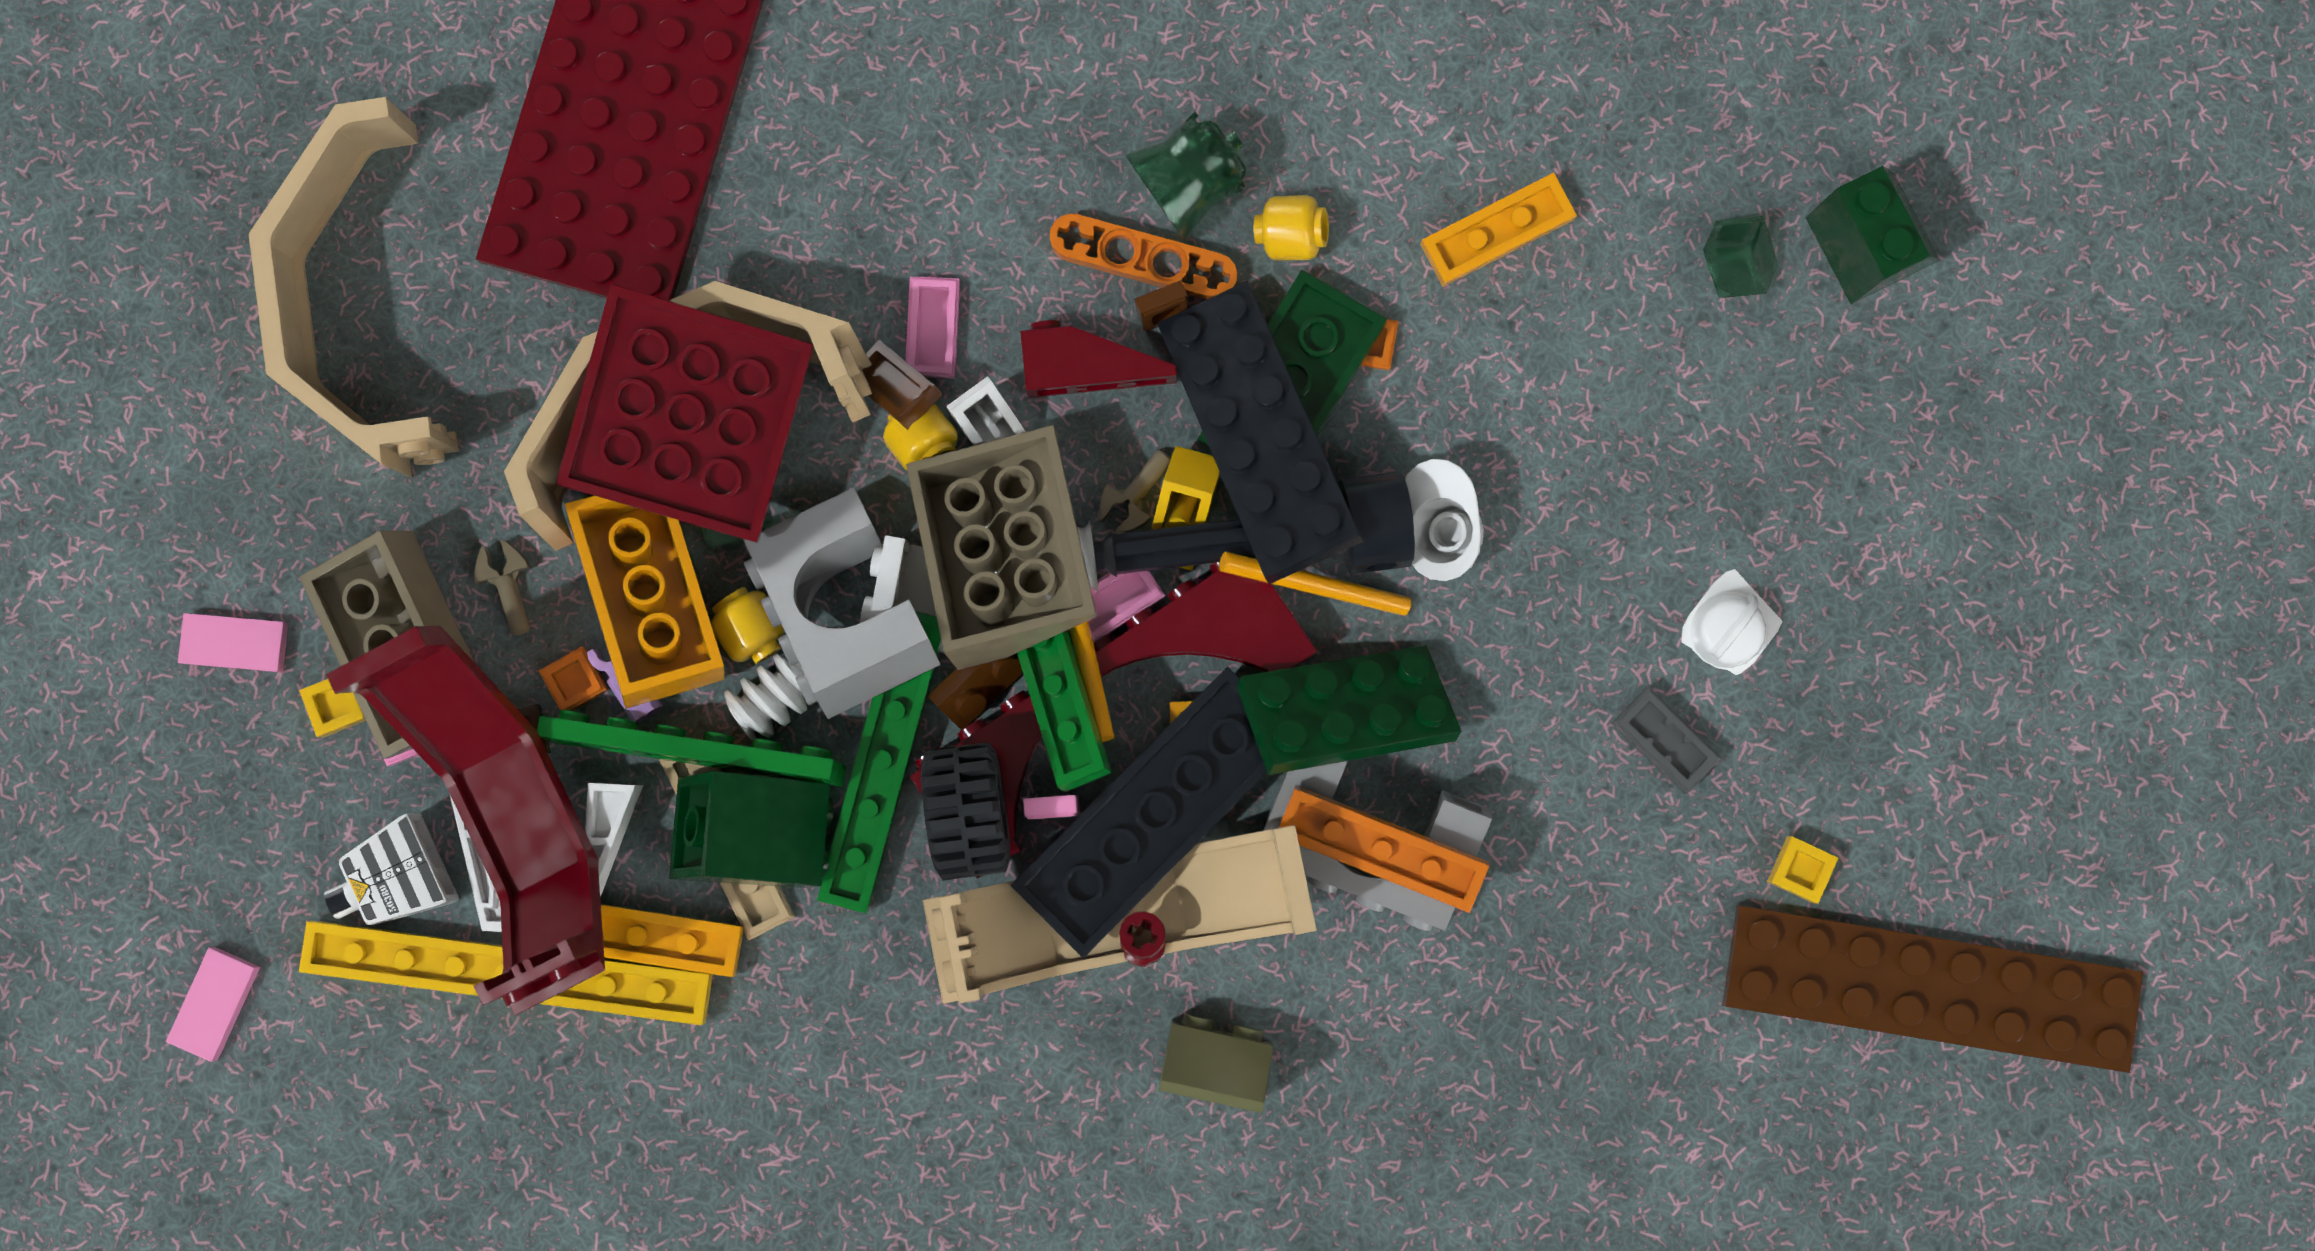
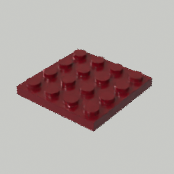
[556,284,814,543]

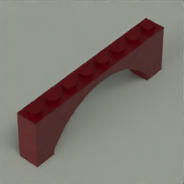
[910,562,1317,879]

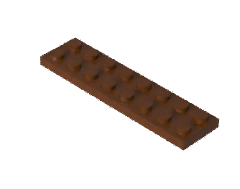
[1722,905,2143,1073]

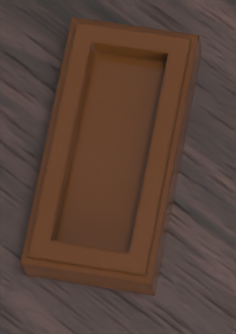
[862,340,943,430]

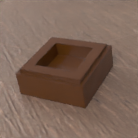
[1134,280,1189,332]

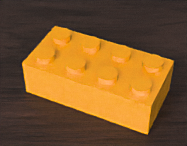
[565,496,725,709]

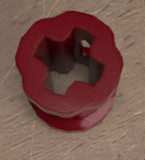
[1119,911,1166,967]

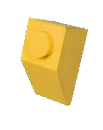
[1151,446,1220,571]

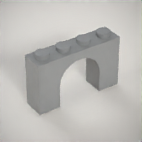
[744,488,941,719]
[1262,761,1492,931]

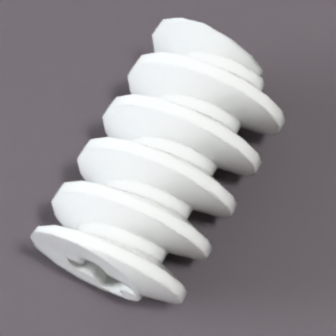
[723,654,818,741]

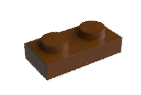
[928,653,1023,730]

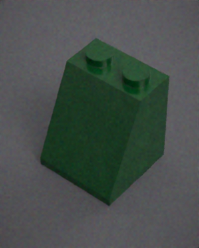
[1805,166,1940,304]
[669,771,833,888]

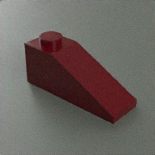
[1020,320,1177,398]

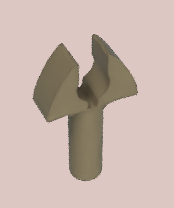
[1099,450,1171,534]
[474,540,532,636]

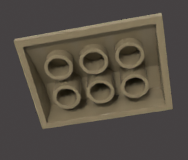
[906,425,1097,670]

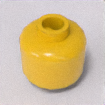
[1253,195,1329,261]
[883,404,958,470]
[710,587,785,665]

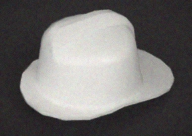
[1405,459,1484,581]
[1681,569,1783,675]

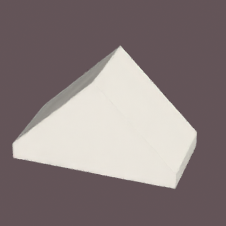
[947,376,1026,446]

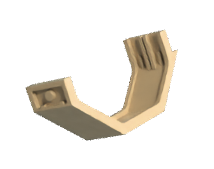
[249,97,459,478]
[504,281,872,551]
[923,825,1317,1004]

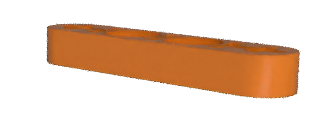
[1049,214,1237,300]

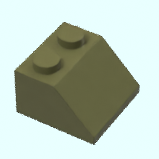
[1159,1013,1273,1113]

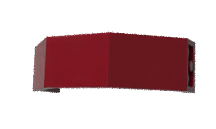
[326,626,605,1016]

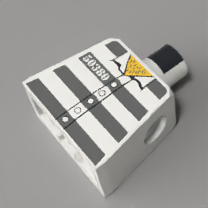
[324,813,460,925]

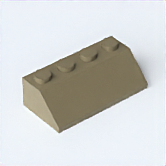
[299,530,473,759]

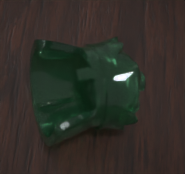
[1125,111,1246,241]

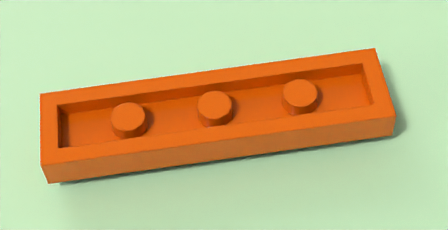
[1278,785,1490,913]

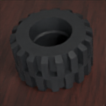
[921,742,1011,881]

